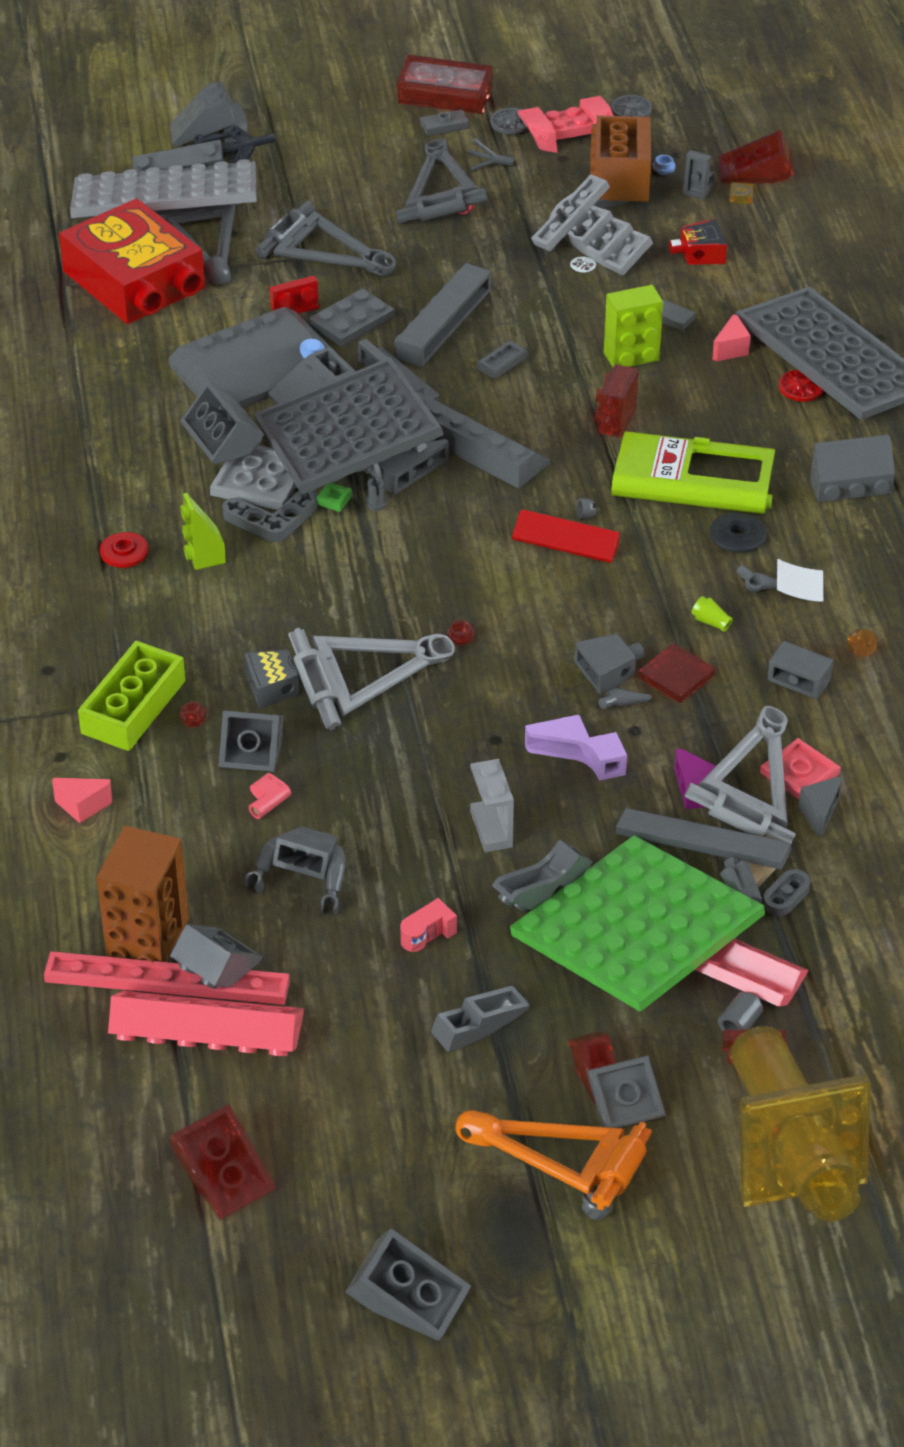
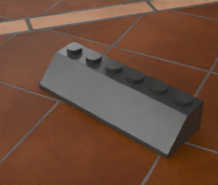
[416,391,550,489]

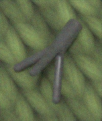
[467,138,514,171]

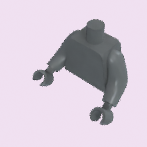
[245,827,346,915]

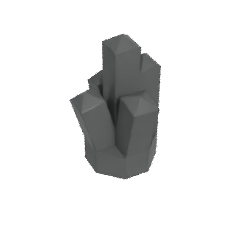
[720,856,762,904]

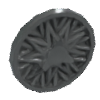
[611,95,652,117]
[491,108,528,134]

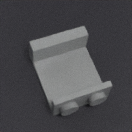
[470,759,514,852]

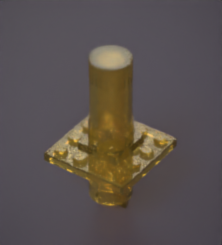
[730,1026,871,1222]

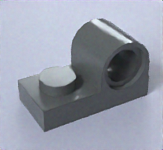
[683,150,715,200]

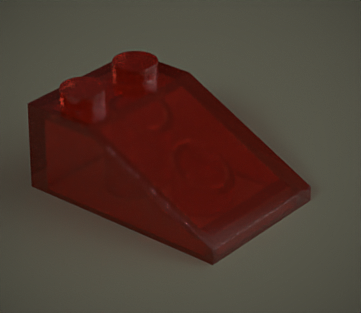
[719,130,794,183]
[169,1104,276,1220]

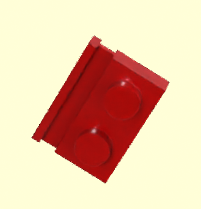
[270,276,319,314]

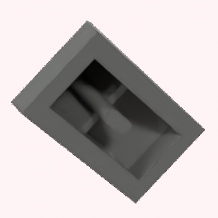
[798,777,842,836]

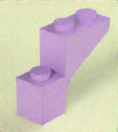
[525,715,627,781]

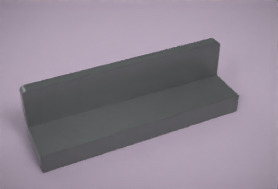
[358,339,439,400]

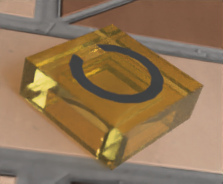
[729,182,754,204]

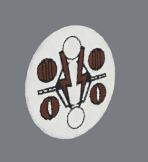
[570,257,596,272]

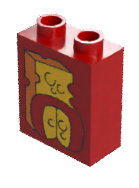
[59,198,205,325]

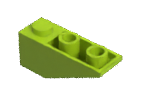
[180,493,226,570]

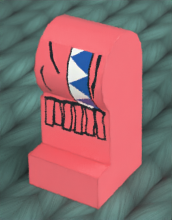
[400,898,457,952]

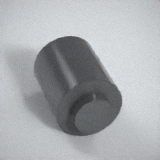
[718,992,763,1039]

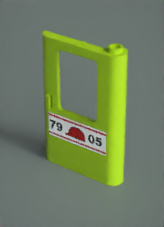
[611,431,775,514]

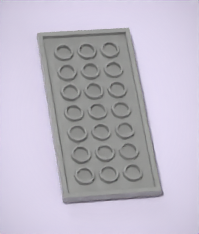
[70,160,257,218]

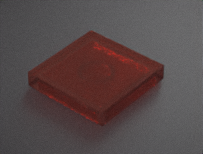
[638,643,715,703]

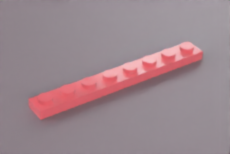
[44,951,290,1005]

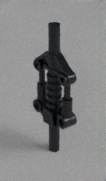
[194,126,277,164]

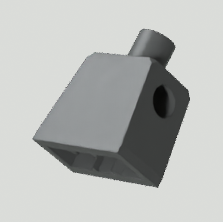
[575,634,644,695]

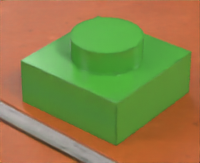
[317,482,352,512]

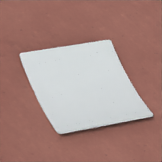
[777,559,823,602]

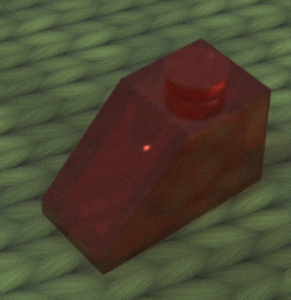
[568,1031,616,1103]

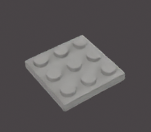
[210,445,296,510]

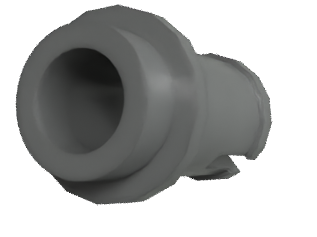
[366,478,386,512]

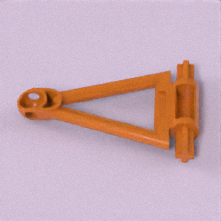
[456,1110,652,1210]

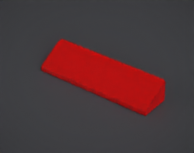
[512,510,620,563]

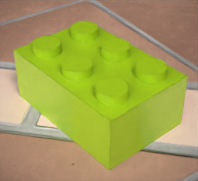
[604,285,663,370]

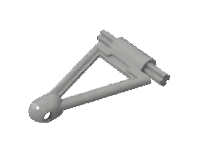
[288,628,455,730]
[684,706,796,844]

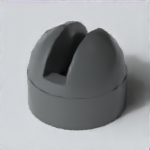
[577,498,597,519]

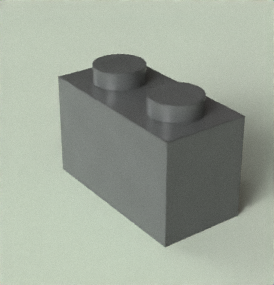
[767,641,834,699]

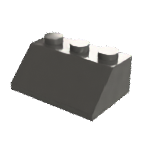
[810,435,895,502]

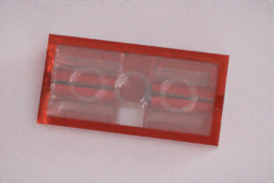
[397,54,493,115]

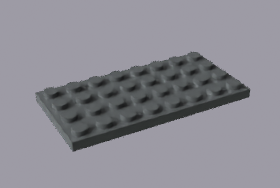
[736,287,904,420]

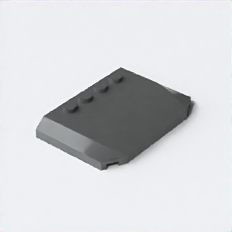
[168,307,329,408]

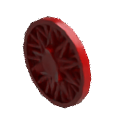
[779,369,824,402]
[100,532,149,568]

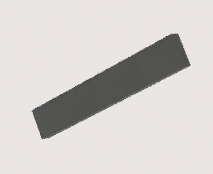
[616,808,791,870]

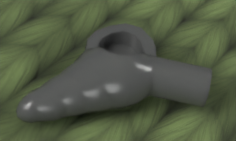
[736,565,777,593]
[599,688,652,709]

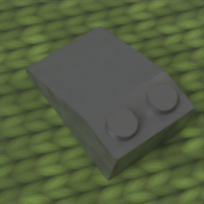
[170,81,236,148]
[345,1228,471,1341]

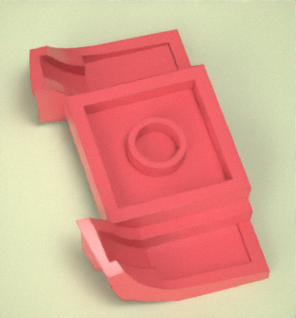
[518,96,613,153]

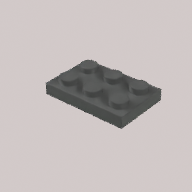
[309,288,395,347]

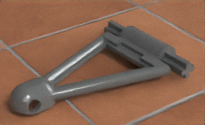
[396,138,488,224]
[254,200,396,276]
[154,203,241,284]

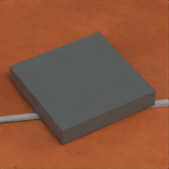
[587,1056,667,1128]

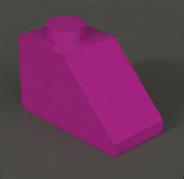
[674,749,724,809]

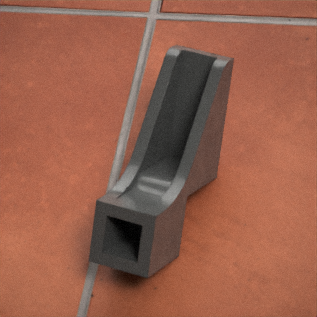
[492,840,593,912]

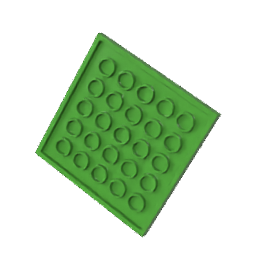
[510,835,765,1012]

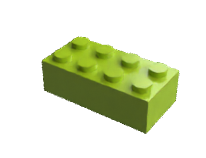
[78,641,186,751]

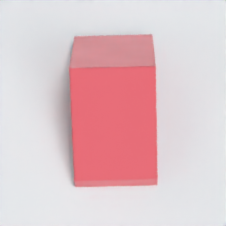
[712,314,750,361]
[52,778,112,823]

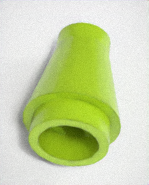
[691,596,733,632]

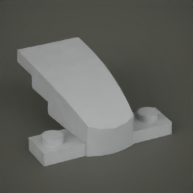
[531,174,653,275]

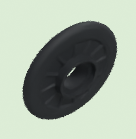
[709,513,766,552]

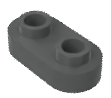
[763,869,810,916]

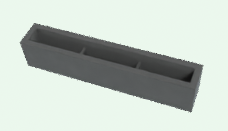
[394,263,491,367]

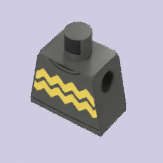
[244,650,301,708]

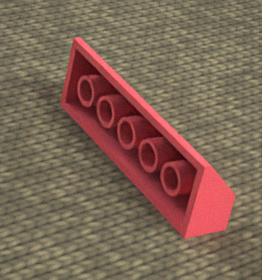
[108,990,304,1056]

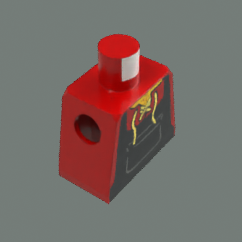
[669,219,727,265]

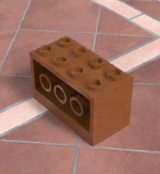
[590,115,651,202]
[96,825,189,962]

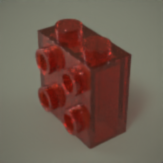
[595,364,639,438]

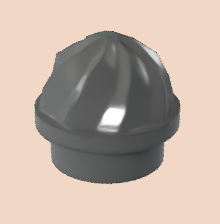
[582,1186,614,1220]

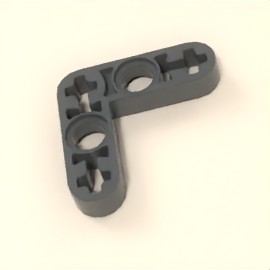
[222,491,318,542]

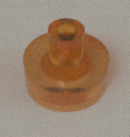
[848,629,877,657]

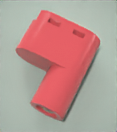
[249,773,291,819]

